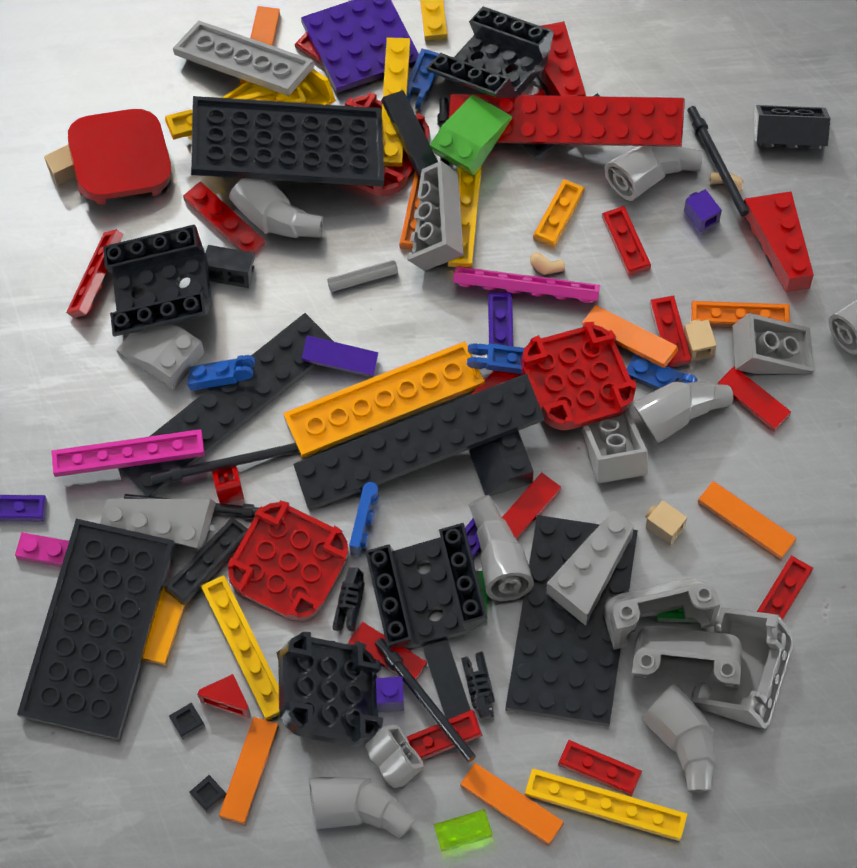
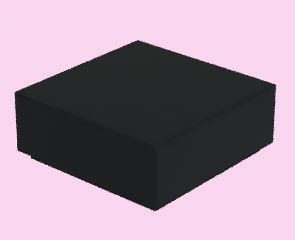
[169,703,205,740]
[189,775,226,813]

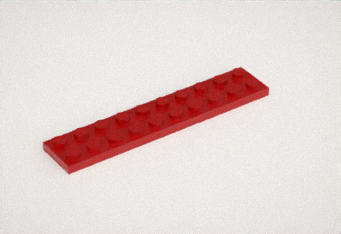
[449,94,685,147]

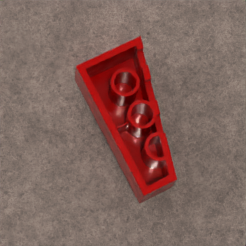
[539,21,586,96]
[744,191,814,292]

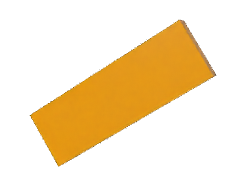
[533,179,585,248]
[142,586,186,666]

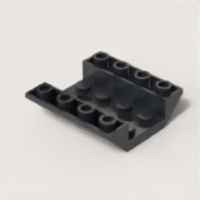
[426,6,554,98]
[103,224,212,337]
[365,523,488,648]

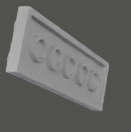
[173,20,314,96]

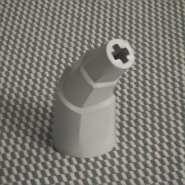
[604,146,703,201]
[229,178,323,238]
[829,299,857,354]
[632,382,733,444]
[469,495,534,601]
[641,683,716,792]
[309,777,415,839]

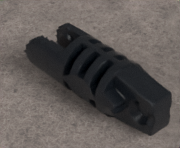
[332,567,365,631]
[461,651,495,720]

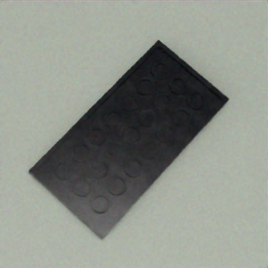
[191,96,384,187]
[505,515,638,727]
[17,518,175,740]

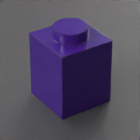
[684,189,722,233]
[376,677,404,713]

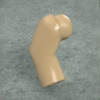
[710,172,743,192]
[530,252,565,275]

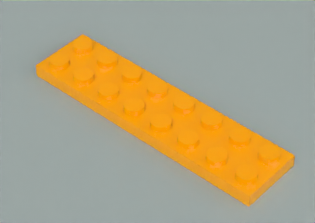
[283,341,485,459]

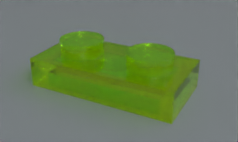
[433,809,493,852]

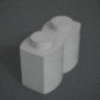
[365,724,424,788]

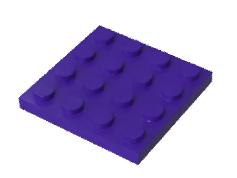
[301,0,419,93]

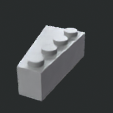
[407,161,463,271]
[100,499,216,550]
[546,510,634,625]

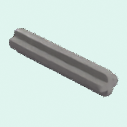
[327,260,398,292]

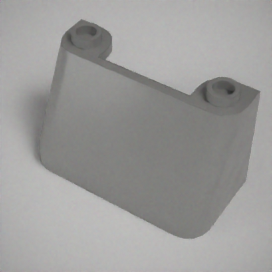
[603,578,720,649]
[691,607,793,728]
[632,626,742,689]

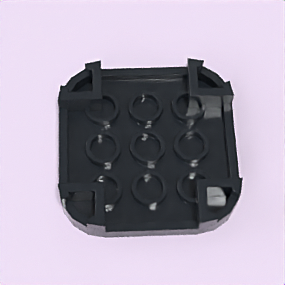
[278,632,383,746]

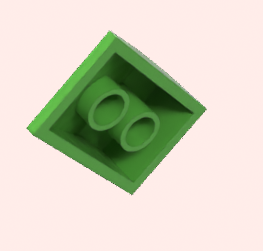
[430,94,512,176]

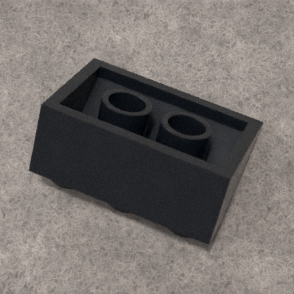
[755,105,831,149]
[468,431,534,496]

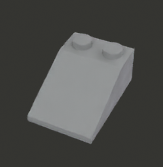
[732,313,814,374]
[117,324,204,390]
[581,409,647,483]

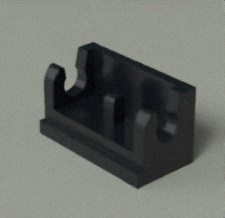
[205,245,255,288]

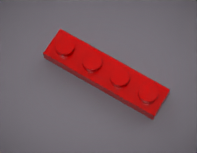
[183,181,265,253]
[66,229,124,318]

